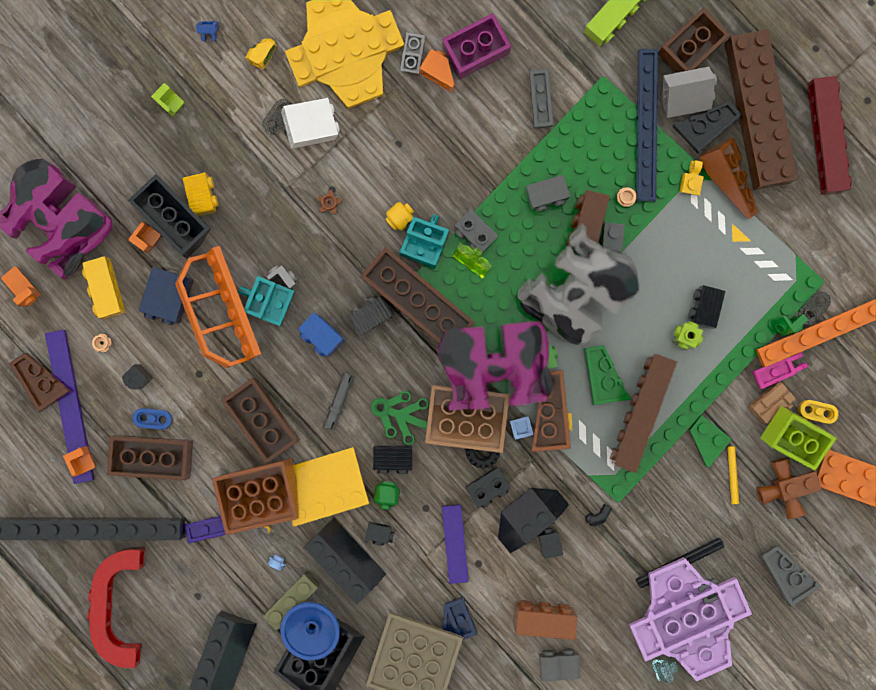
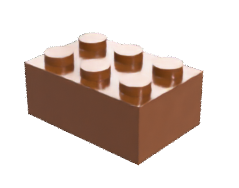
[513,600,577,640]

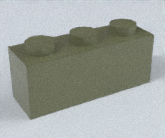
[263,571,320,631]

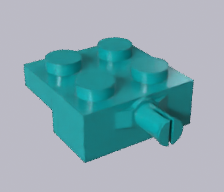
[399,214,449,268]
[238,276,295,326]

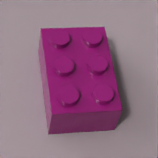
[442,13,511,80]

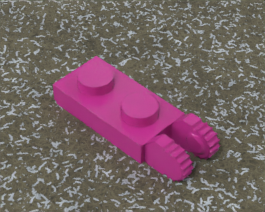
[752,352,808,389]

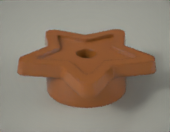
[318,190,342,214]

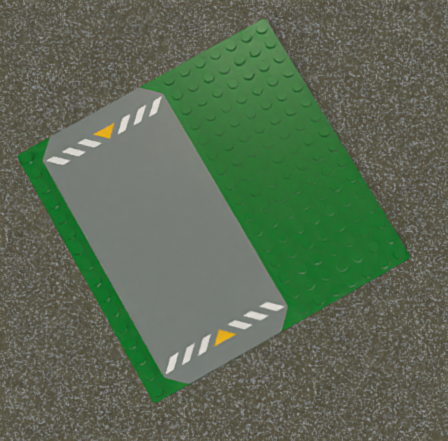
[416,77,824,502]

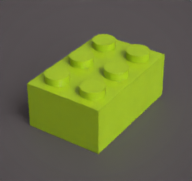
[760,406,837,470]

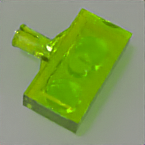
[452,243,492,278]

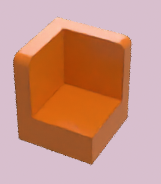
[128,221,162,253]
[63,446,96,477]

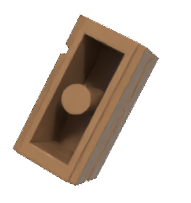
[747,382,796,425]

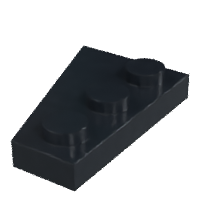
[672,101,742,154]

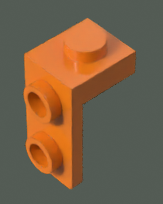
[1,266,41,307]

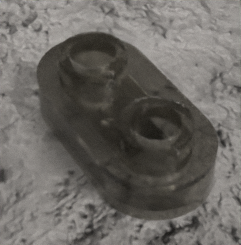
[262,99,292,135]
[797,291,831,325]

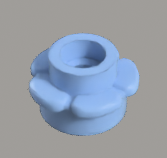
[268,554,286,571]

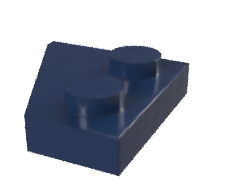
[443,597,477,639]

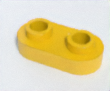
[798,400,838,424]

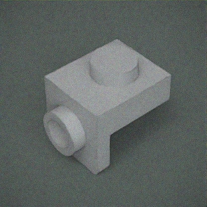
[267,265,298,290]

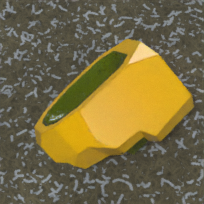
[245,38,276,70]

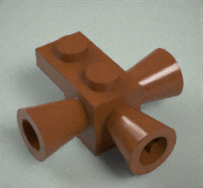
[756,457,822,519]

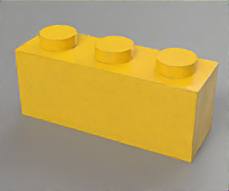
[82,256,126,319]

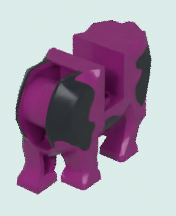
[0,159,112,279]
[438,322,553,410]

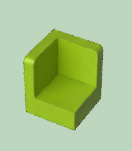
[151,83,185,117]

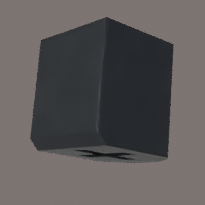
[122,364,153,390]

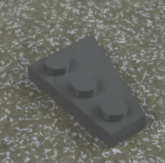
[759,545,822,607]

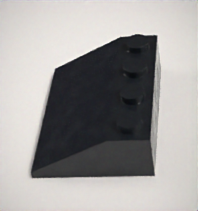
[274,619,365,690]

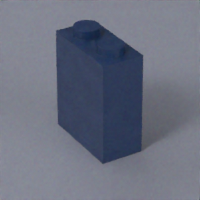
[139,267,194,325]

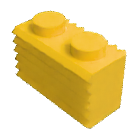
[183,173,219,216]

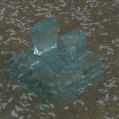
[652,659,678,683]

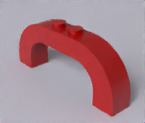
[87,547,145,668]

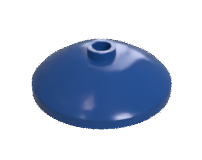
[281,602,340,660]

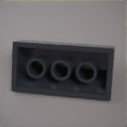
[128,174,211,259]
[304,518,386,605]
[189,610,257,690]

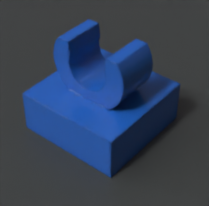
[196,21,219,41]

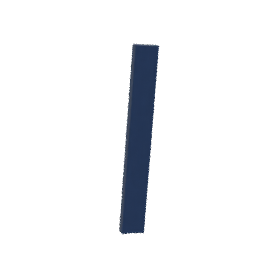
[636,49,658,202]

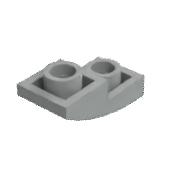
[400,32,425,74]

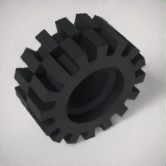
[465,448,500,469]

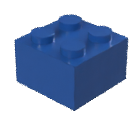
[298,312,346,357]

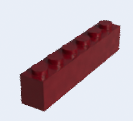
[807,76,852,195]

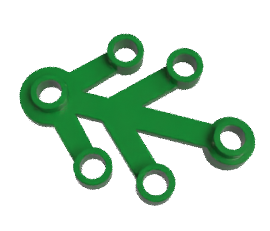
[371,391,429,445]

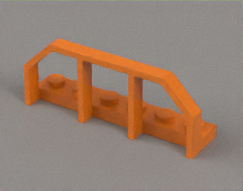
[175,246,261,368]

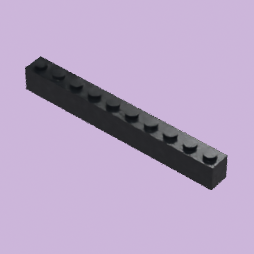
[0,517,186,540]

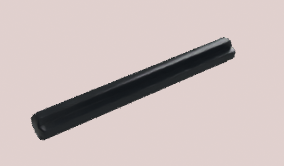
[636,538,724,588]

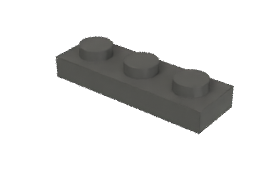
[529,69,553,129]

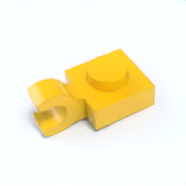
[679,160,704,196]

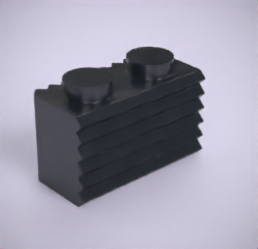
[689,285,726,329]
[373,446,412,474]

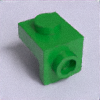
[772,314,808,336]

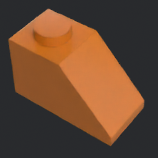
[419,49,454,93]

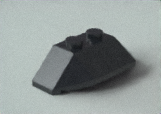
[498,488,569,553]

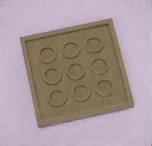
[366,611,464,690]

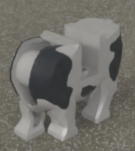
[517,224,639,346]

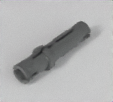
[323,372,355,430]

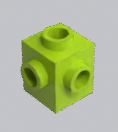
[673,321,703,351]

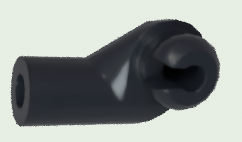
[585,504,612,527]

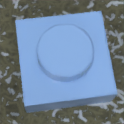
[510,416,533,440]

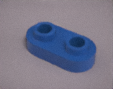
[132,408,173,430]

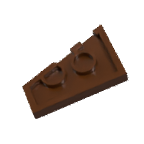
[9,353,72,412]

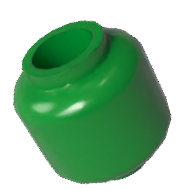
[373,481,400,510]

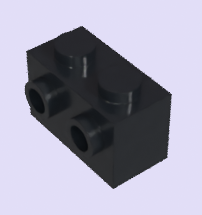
[465,466,511,508]

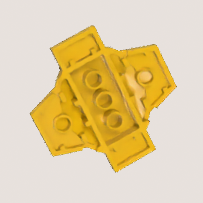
[285,0,404,109]

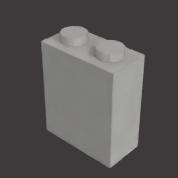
[662,67,717,118]

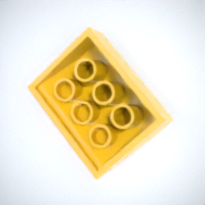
[292,447,370,527]

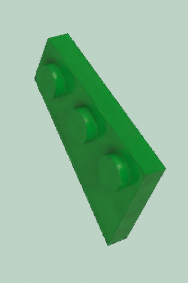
[584,345,631,405]

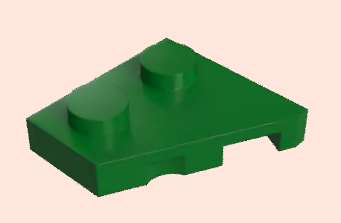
[688,415,732,468]

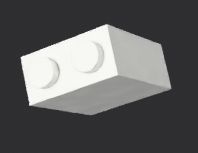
[281,98,339,149]

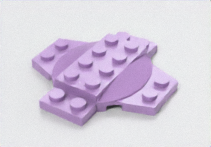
[629,557,752,681]

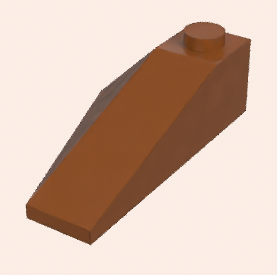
[700,137,758,219]

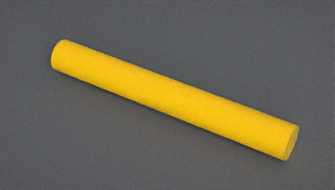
[727,446,739,504]

